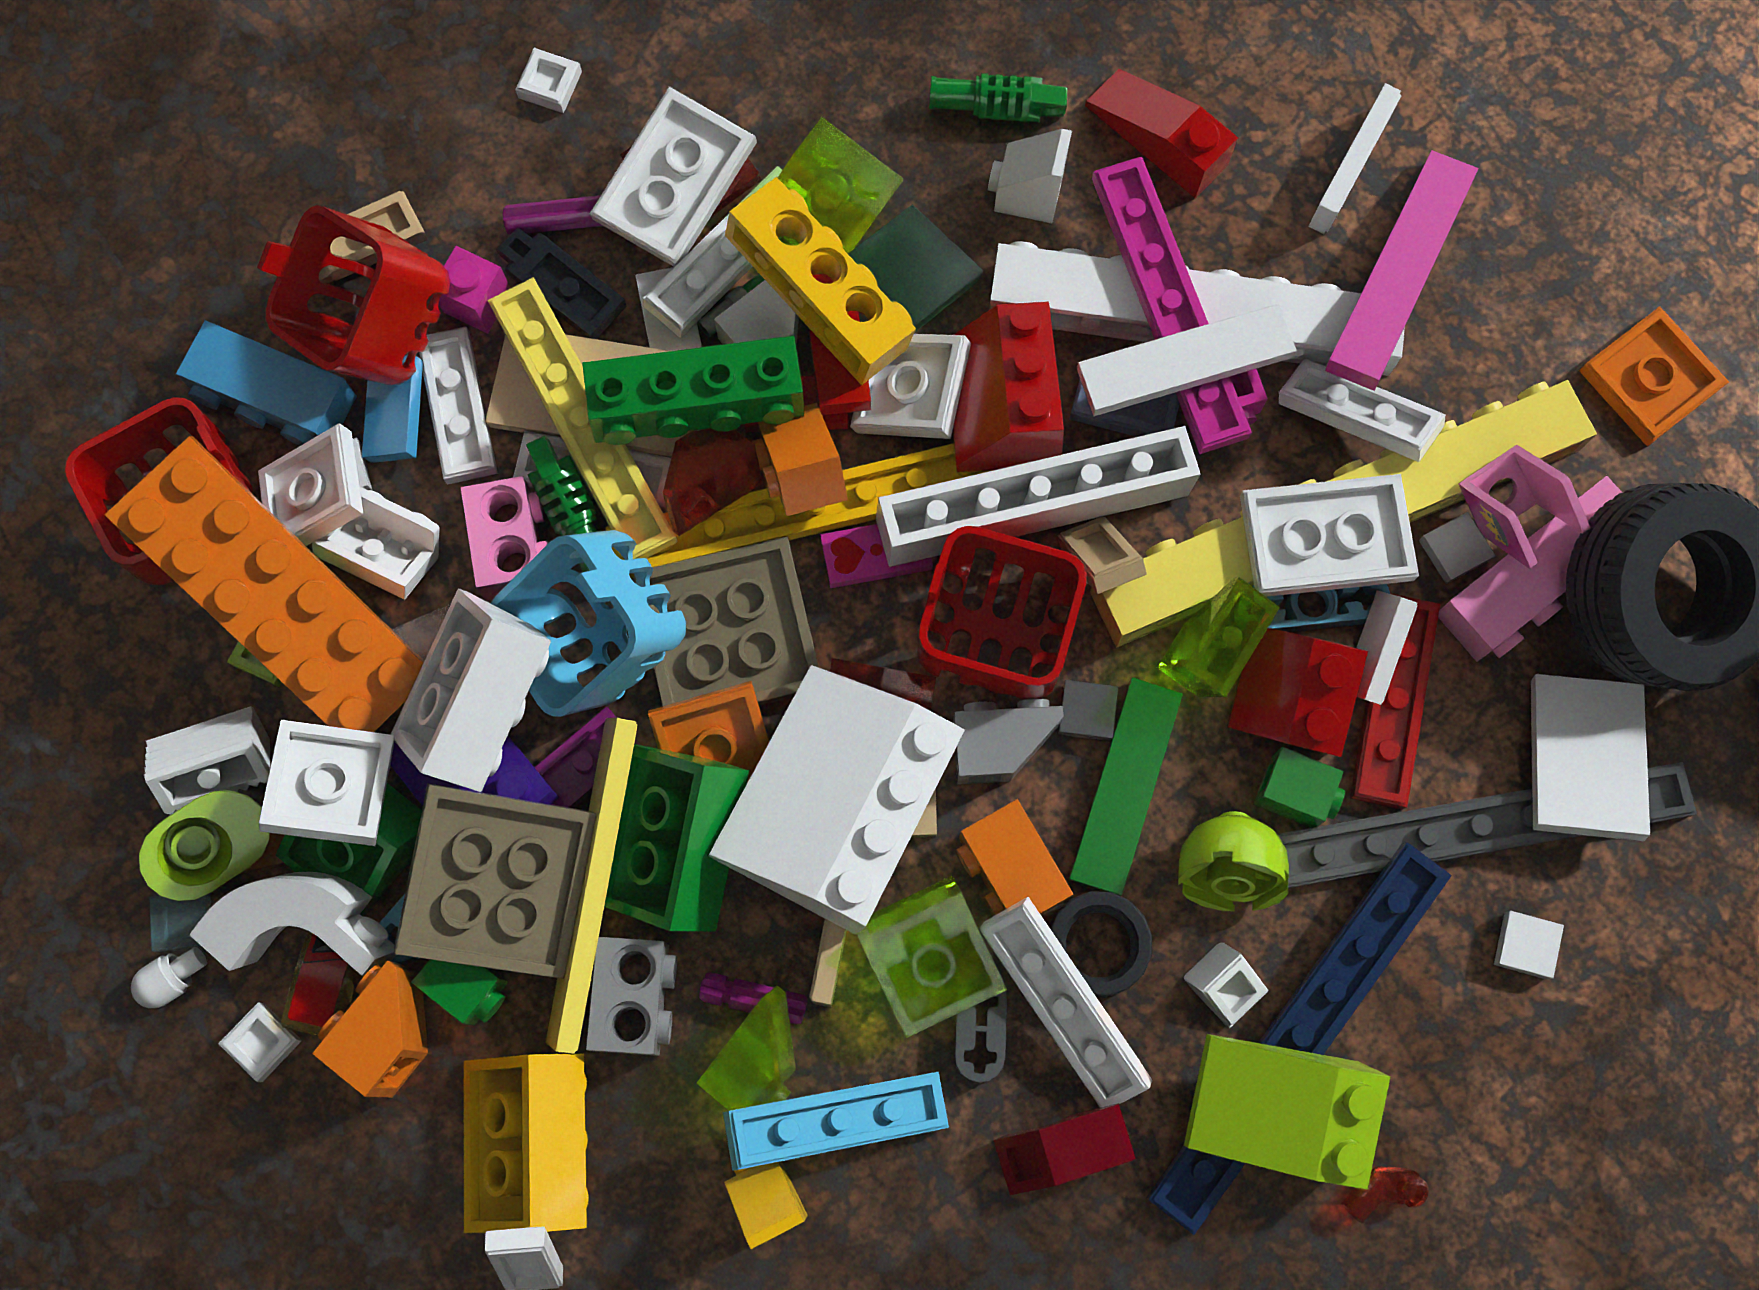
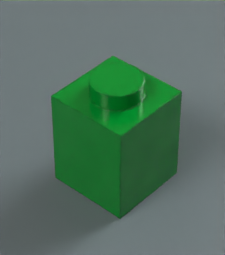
[1253,747,1345,828]
[411,959,508,1026]

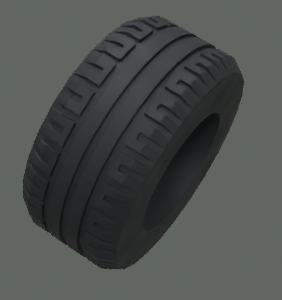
[1566,483,1759,691]

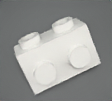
[312,486,440,600]

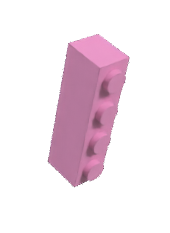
[1438,476,1622,662]

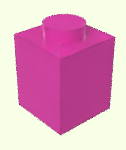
[439,246,511,334]

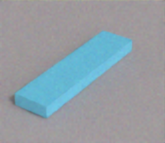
[723,1072,949,1171]

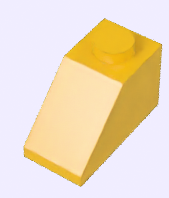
[724,1161,808,1249]

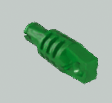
[929,73,1068,123]
[526,436,598,572]

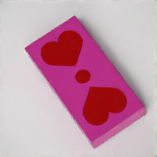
[820,524,933,588]

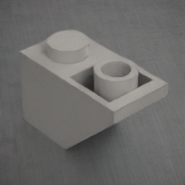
[953,699,1064,785]

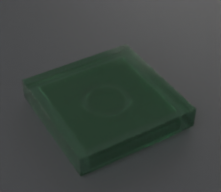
[848,204,983,333]

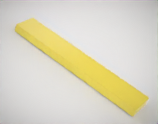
[488,277,678,559]
[545,718,638,1054]

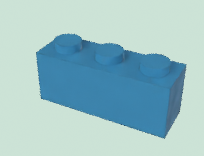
[176,320,357,446]

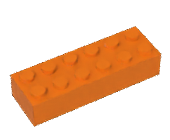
[105,436,424,732]

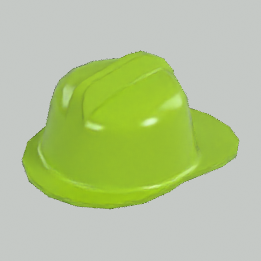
[139,790,270,901]

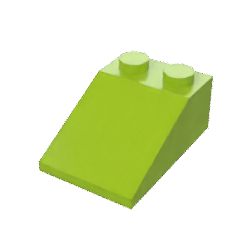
[1184,1034,1391,1190]

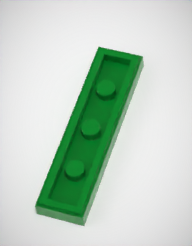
[1068,677,1183,896]

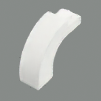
[190,872,396,976]

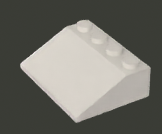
[708,665,965,935]

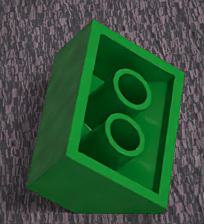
[604,744,750,932]

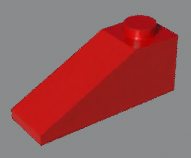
[1085,69,1239,199]

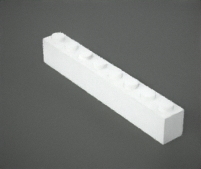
[989,241,1405,376]

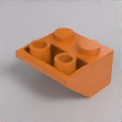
[312,960,428,1098]

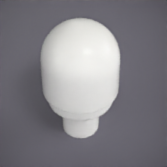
[131,947,207,1008]

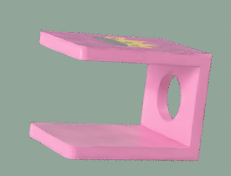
[1458,445,1590,569]

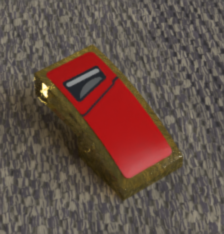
[281,931,356,1036]

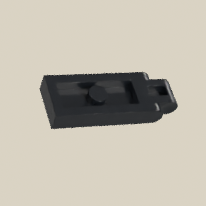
[496,228,627,339]

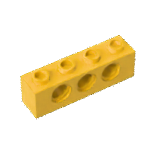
[725,177,916,385]

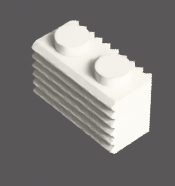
[144,706,270,815]

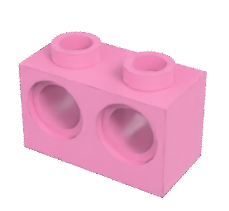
[461,476,548,601]

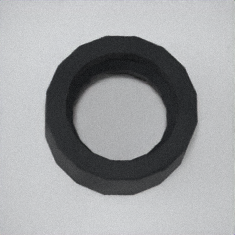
[1049,891,1152,998]

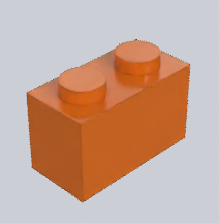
[752,403,848,516]
[956,799,1074,916]

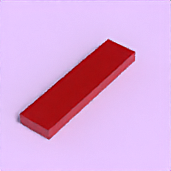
[1350,593,1440,810]

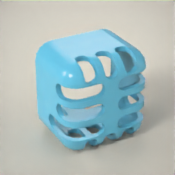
[490,530,686,716]

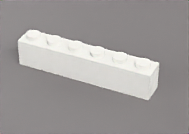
[876,426,1201,567]

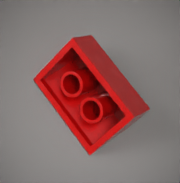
[953,301,1064,472]

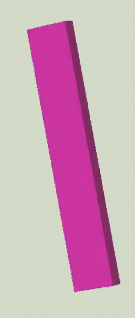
[1325,150,1479,391]
[1092,156,1252,454]

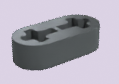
[954,975,1007,1083]

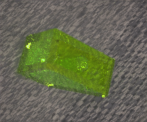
[1157,577,1280,697]
[696,986,796,1111]

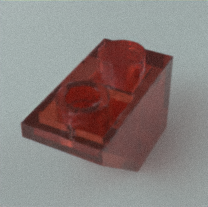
[663,428,763,536]

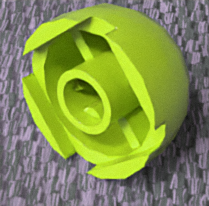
[1178,811,1289,911]

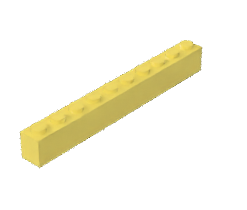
[1090,380,1597,648]

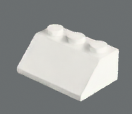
[391,588,551,792]

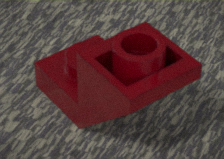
[993,1103,1136,1195]

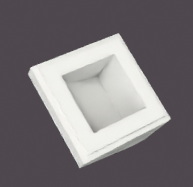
[1184,943,1269,1028]

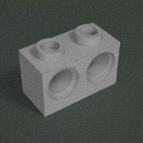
[586,937,677,1056]

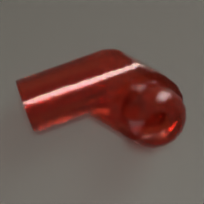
[1341,1166,1429,1223]

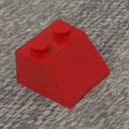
[1227,624,1368,757]

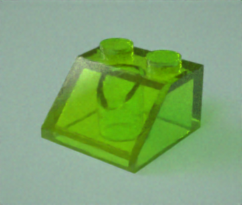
[777,117,904,256]
[857,875,1007,1038]

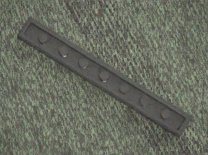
[1277,762,1697,889]

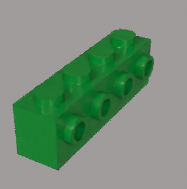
[582,336,804,445]

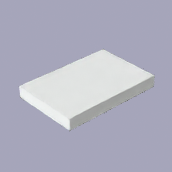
[590,87,757,267]
[1240,474,1419,598]
[1531,674,1650,841]

